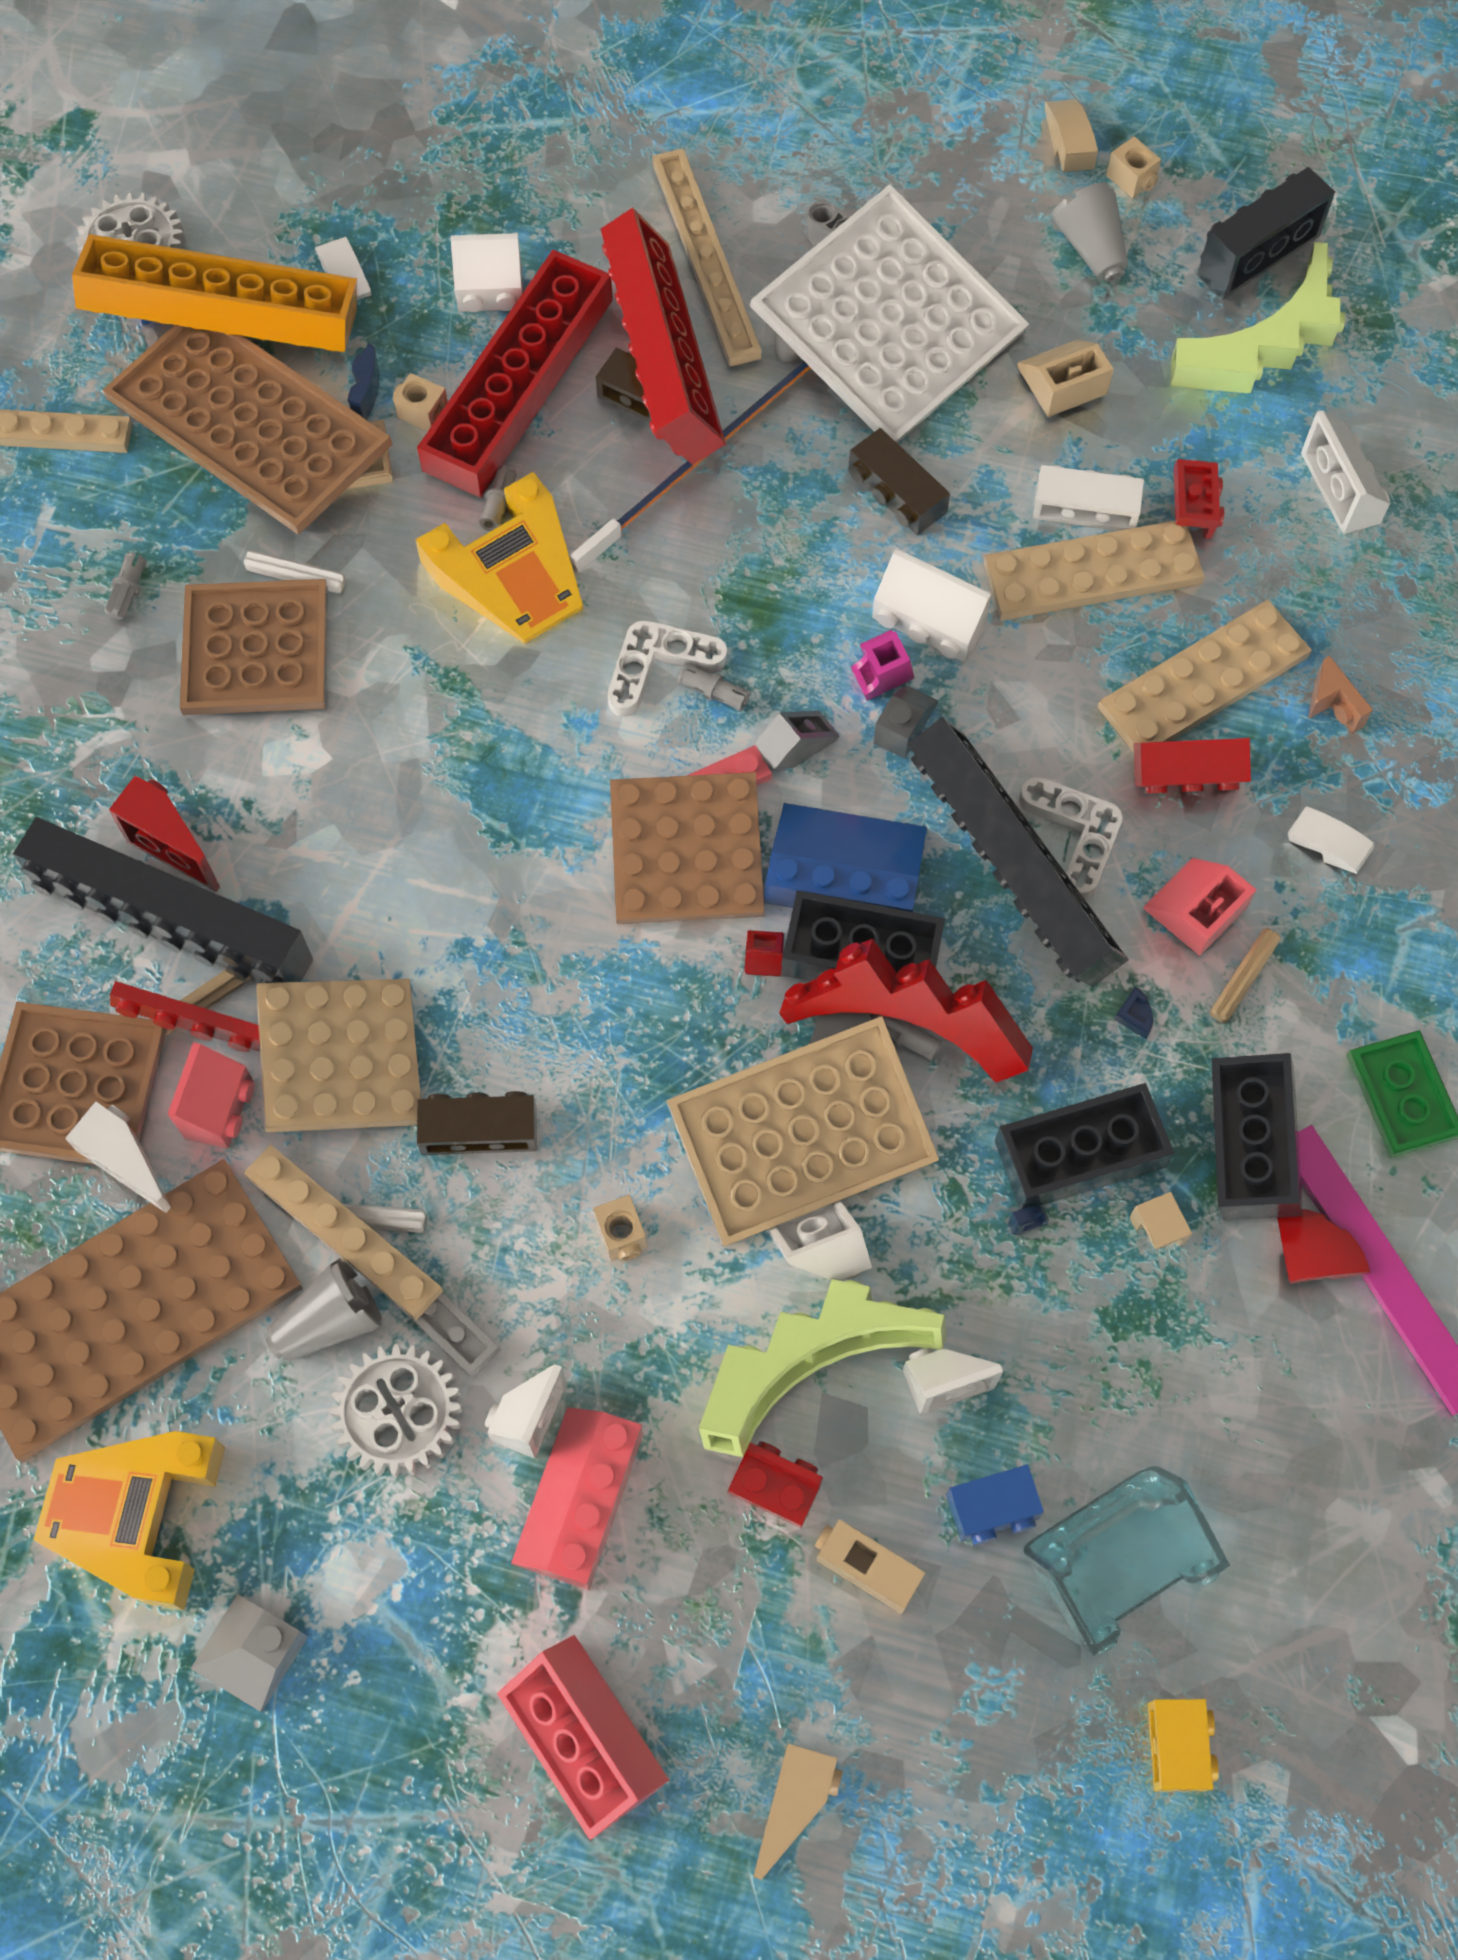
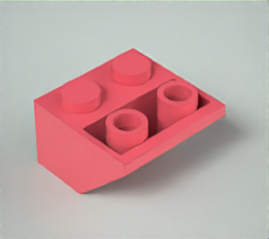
[1143,858,1257,956]

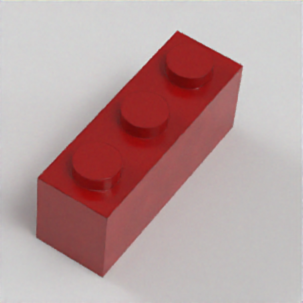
[1133,738,1251,793]

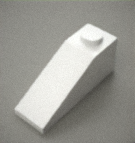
[65,1102,171,1213]

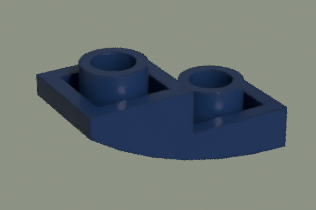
[348,343,380,420]

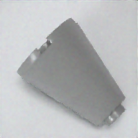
[1052,182,1128,282]
[266,1258,382,1361]

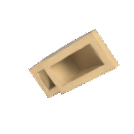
[1044,99,1098,172]

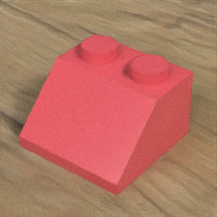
[168,1042,254,1149]

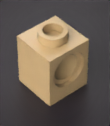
[1106,136,1161,198]
[393,373,448,432]
[593,1194,647,1262]

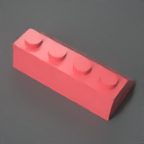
[511,1407,643,1591]
[497,1634,669,1840]

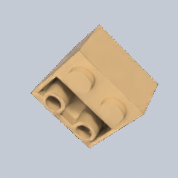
[1017,340,1114,417]

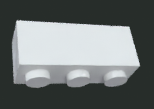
[1032,465,1144,531]

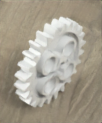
[75,193,186,256]
[329,1344,463,1478]

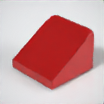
[745,930,784,976]

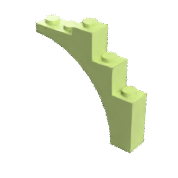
[1170,242,1345,394]
[699,1279,947,1457]

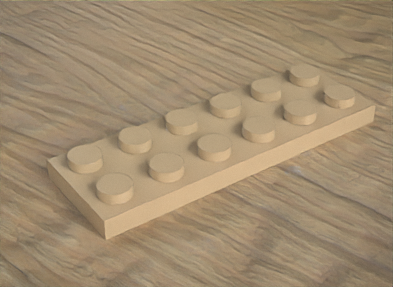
[983,521,1205,621]
[1097,599,1312,752]

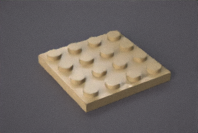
[256,979,421,1132]

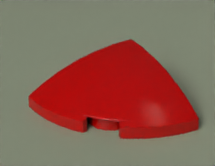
[1277,1209,1371,1284]

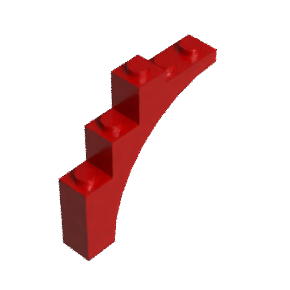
[779,939,1033,1083]

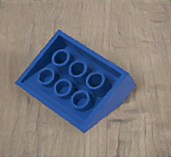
[764,803,927,912]

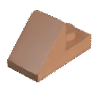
[1308,656,1373,734]

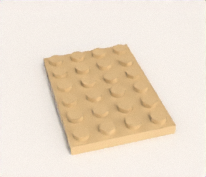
[666,1016,939,1247]

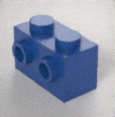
[946,1464,1044,1545]

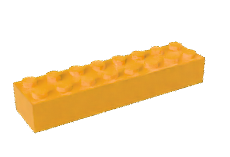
[72,234,357,352]

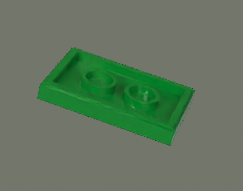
[1346,1030,1458,1158]

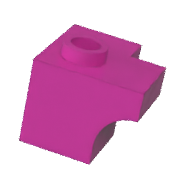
[851,629,915,701]

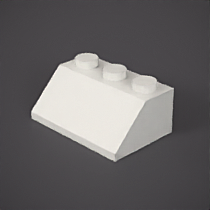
[1301,410,1390,535]
[872,548,992,663]

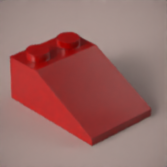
[109,775,220,892]

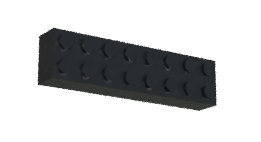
[908,717,1129,987]
[13,817,314,983]

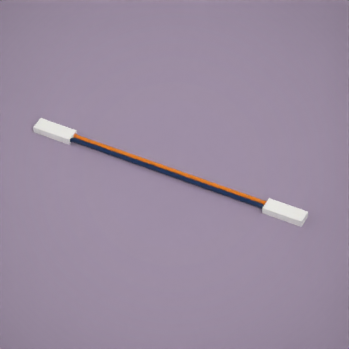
[570,361,811,573]

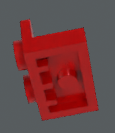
[1174,459,1224,539]
[728,1441,823,1529]

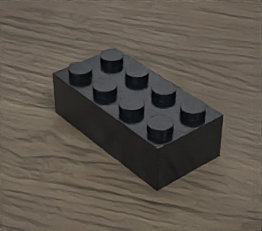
[1197,166,1336,300]
[781,890,945,981]
[1211,1053,1303,1220]
[995,1083,1174,1209]

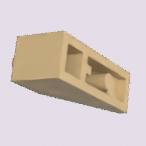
[753,1744,843,1880]

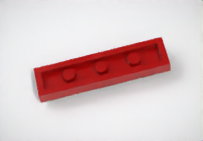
[110,981,260,1052]

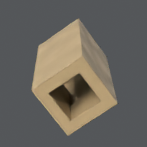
[814,1519,925,1614]

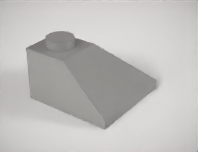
[191,1594,308,1712]

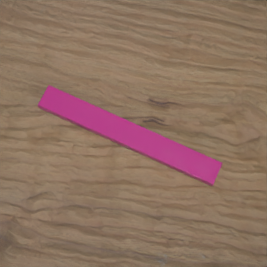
[1298,1125,1458,1416]

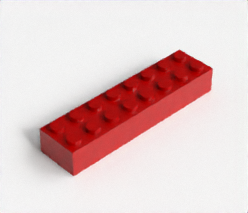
[600,207,726,465]
[417,249,613,498]

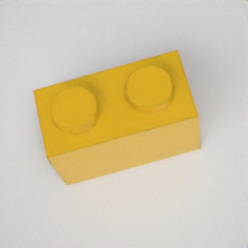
[1148,1699,1219,1792]

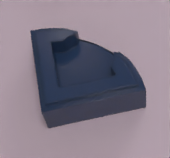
[1114,986,1153,1040]
[1008,1206,1049,1236]

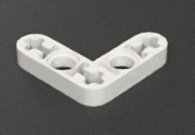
[607,620,727,717]
[1019,777,1123,900]

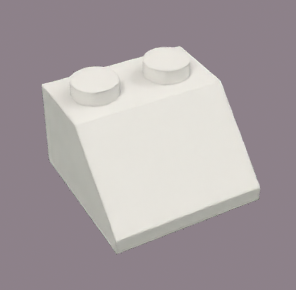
[451,233,524,312]

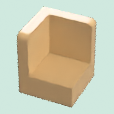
[1129,1192,1192,1249]

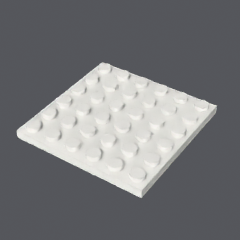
[749,184,1029,443]

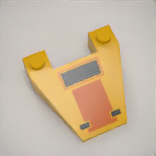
[415,472,583,644]
[34,1431,225,1611]

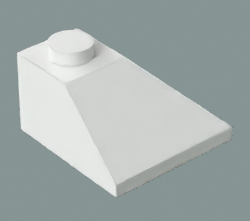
[767,1200,872,1281]
[903,1348,1003,1415]
[485,1364,567,1459]

